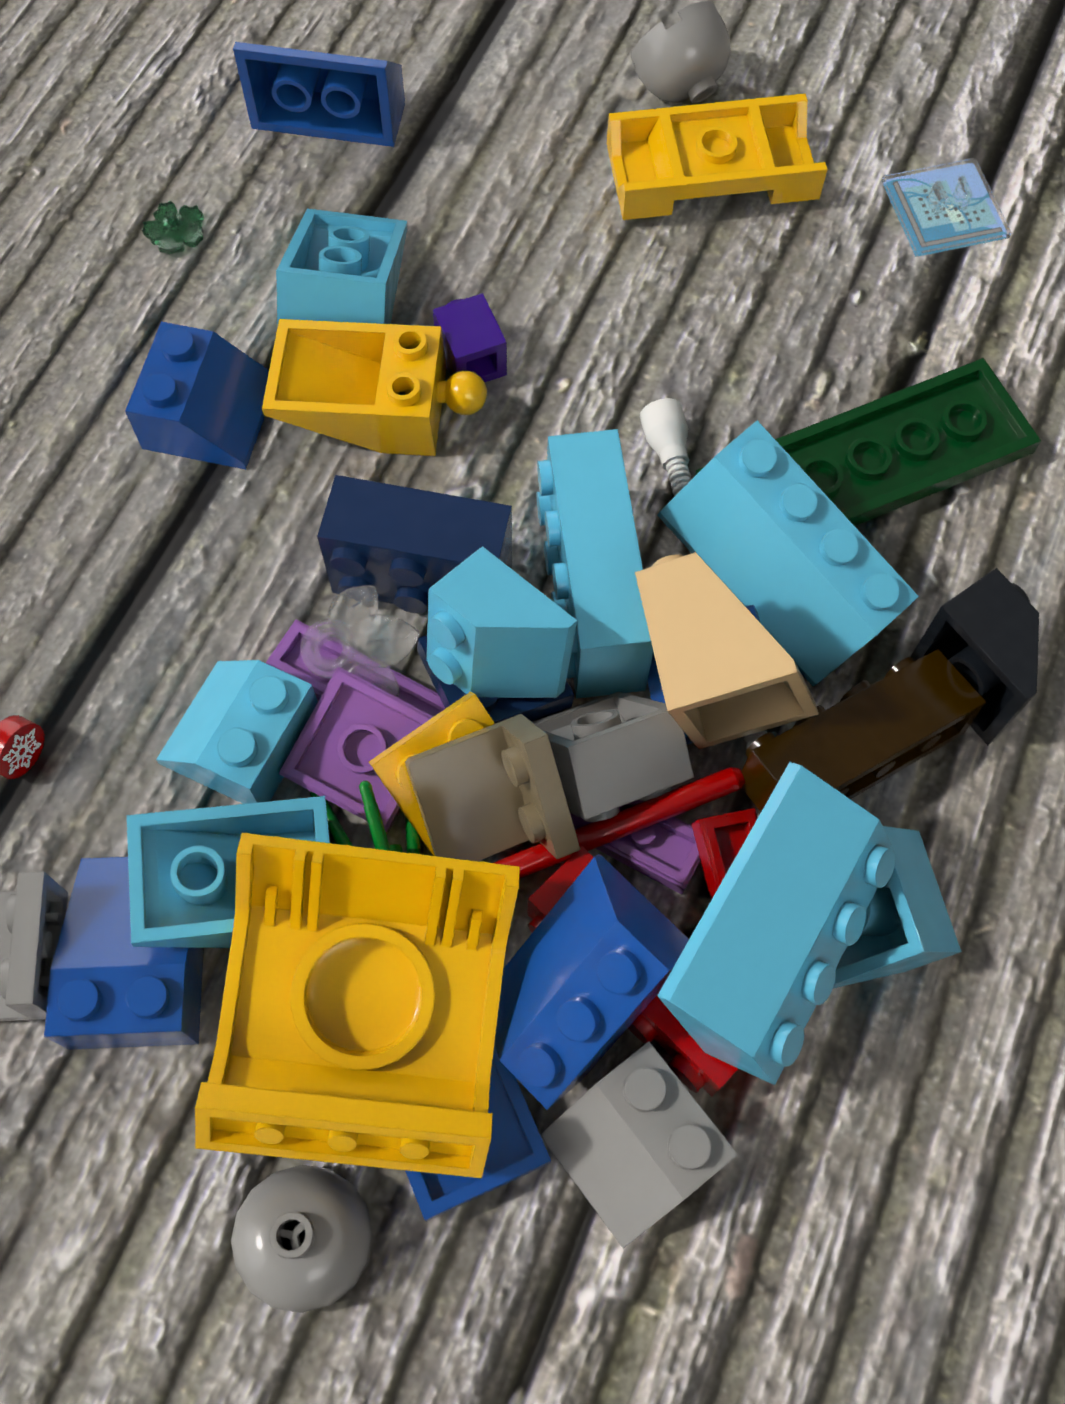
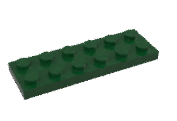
[695,358,1041,526]

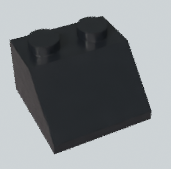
[910,568,1039,746]

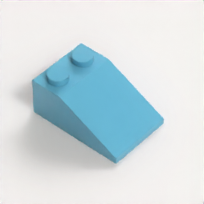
[276,208,407,327]
[126,796,330,948]

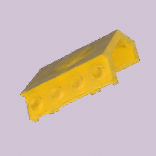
[195,833,520,1178]

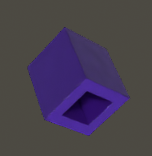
[433,293,507,382]

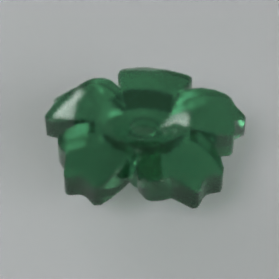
[142,201,204,254]

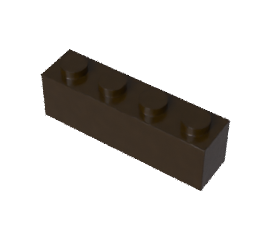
[741,649,986,812]

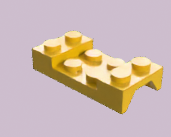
[606,93,828,220]

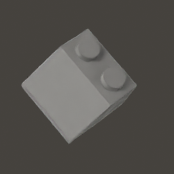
[532,692,694,822]
[540,1042,738,1249]

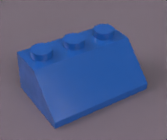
[233,42,405,147]
[495,854,689,1110]

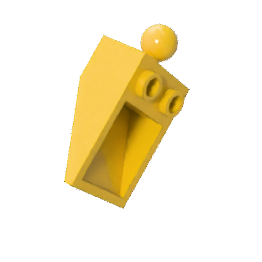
[262,319,487,456]

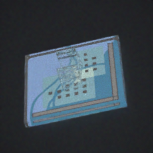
[881,158,1012,257]

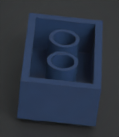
[317,475,512,613]

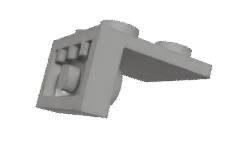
[0,872,68,1021]

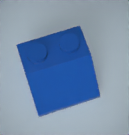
[125,321,269,470]

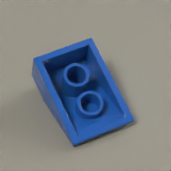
[44,857,204,1050]

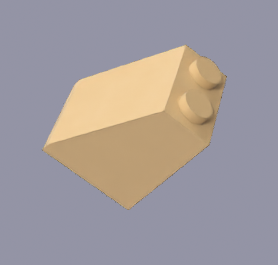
[635,552,819,749]

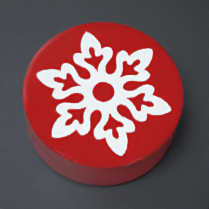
[0,715,45,779]

